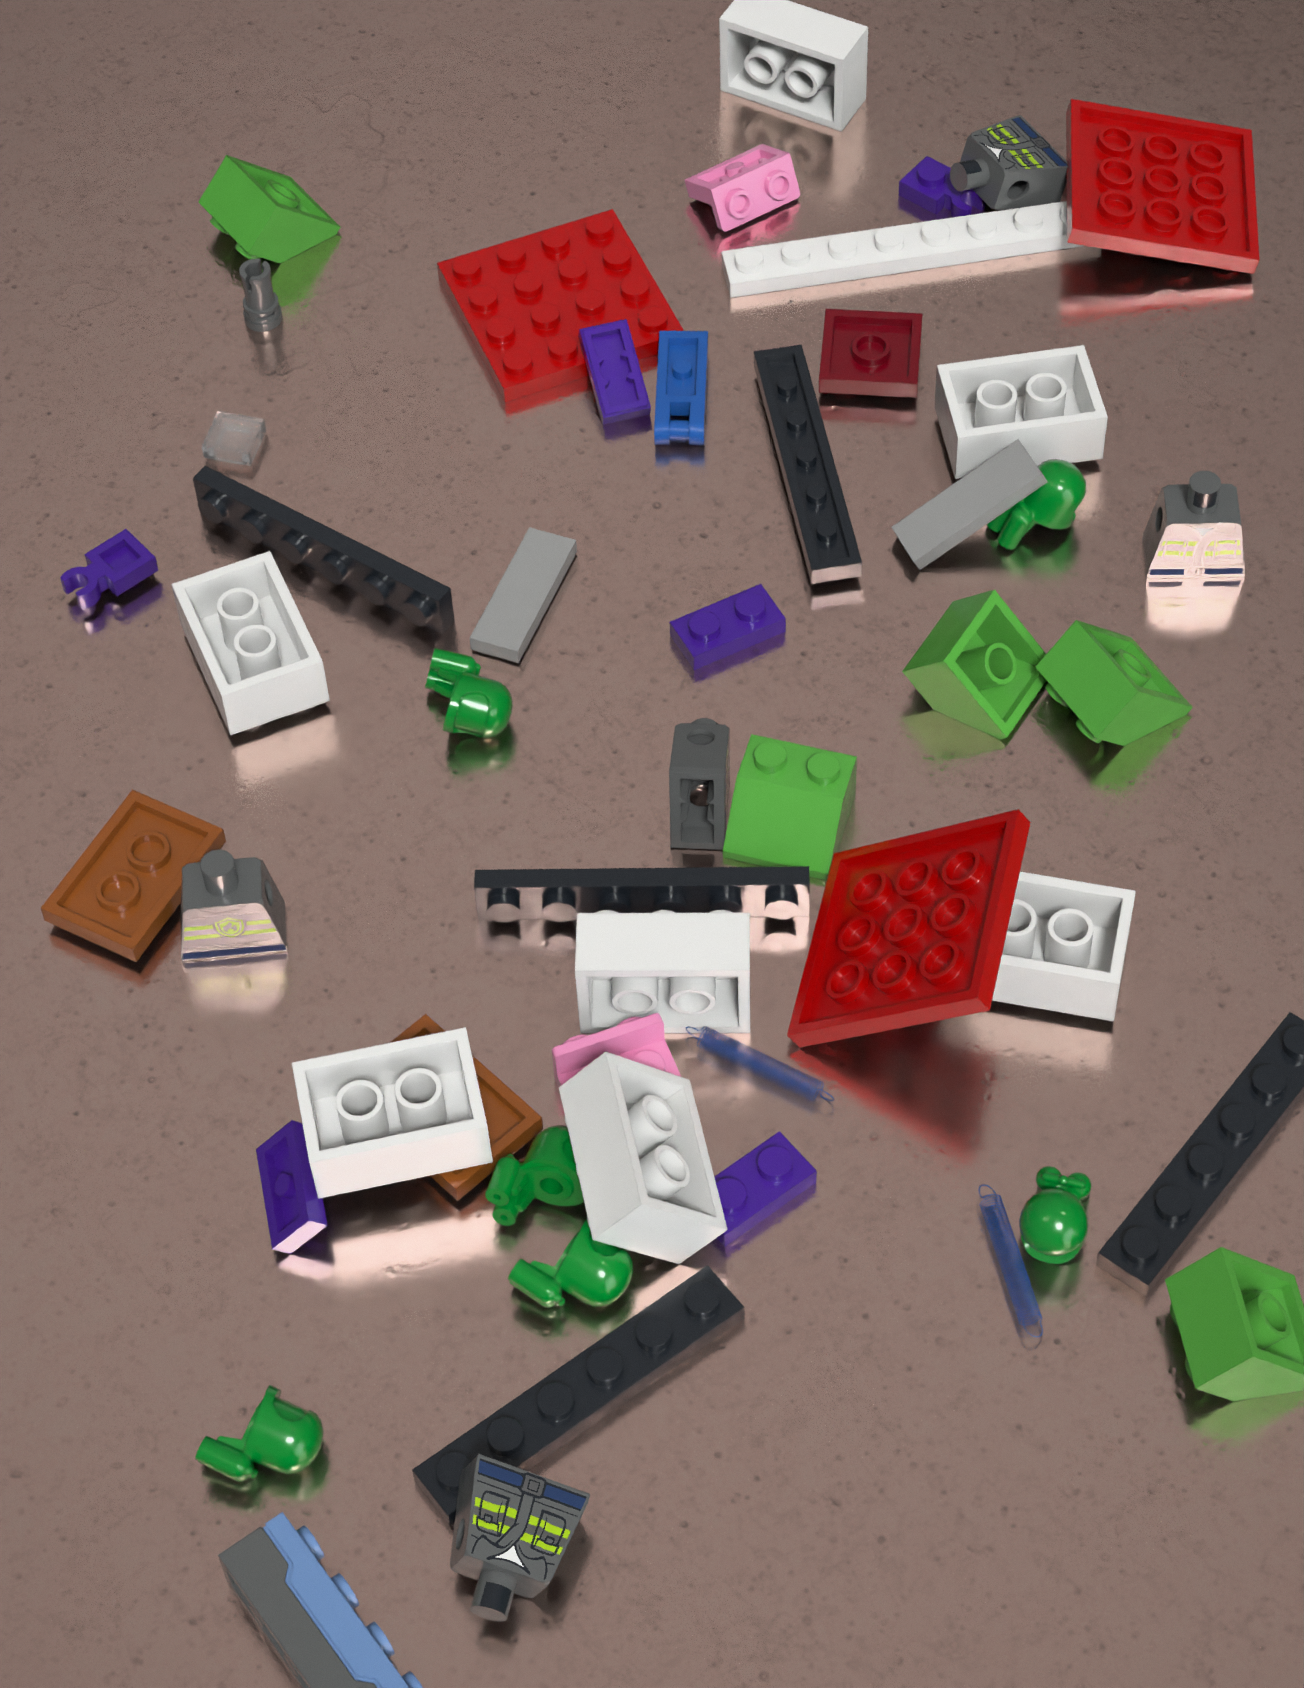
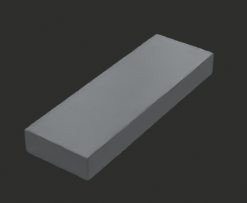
[891,439,1048,570]
[470,527,577,663]

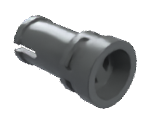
[239,258,282,332]

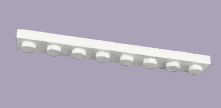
[721,201,1084,298]

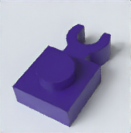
[898,156,985,217]
[60,529,159,610]

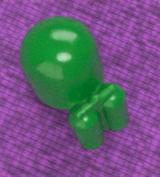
[986,459,1086,550]
[425,648,513,739]
[485,1125,584,1226]
[1019,1166,1091,1265]
[508,1219,633,1308]
[195,1385,324,1482]

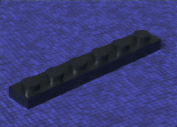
[754,344,862,584]
[193,466,455,635]
[474,866,810,922]
[1096,1012,1304,1297]
[412,1265,745,1526]

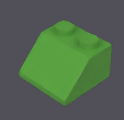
[199,155,341,264]
[902,589,1047,740]
[1036,620,1193,746]
[723,734,857,880]
[1165,1247,1304,1402]

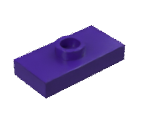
[579,319,651,425]

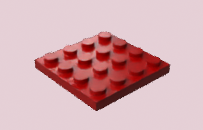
[1066,99,1260,274]
[437,209,684,403]
[787,809,1031,1048]

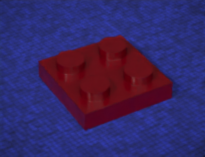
[819,309,923,398]

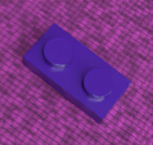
[669,584,786,670]
[256,1120,328,1254]
[714,1131,817,1247]

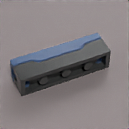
[218,1512,423,1688]

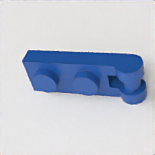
[654,331,708,445]

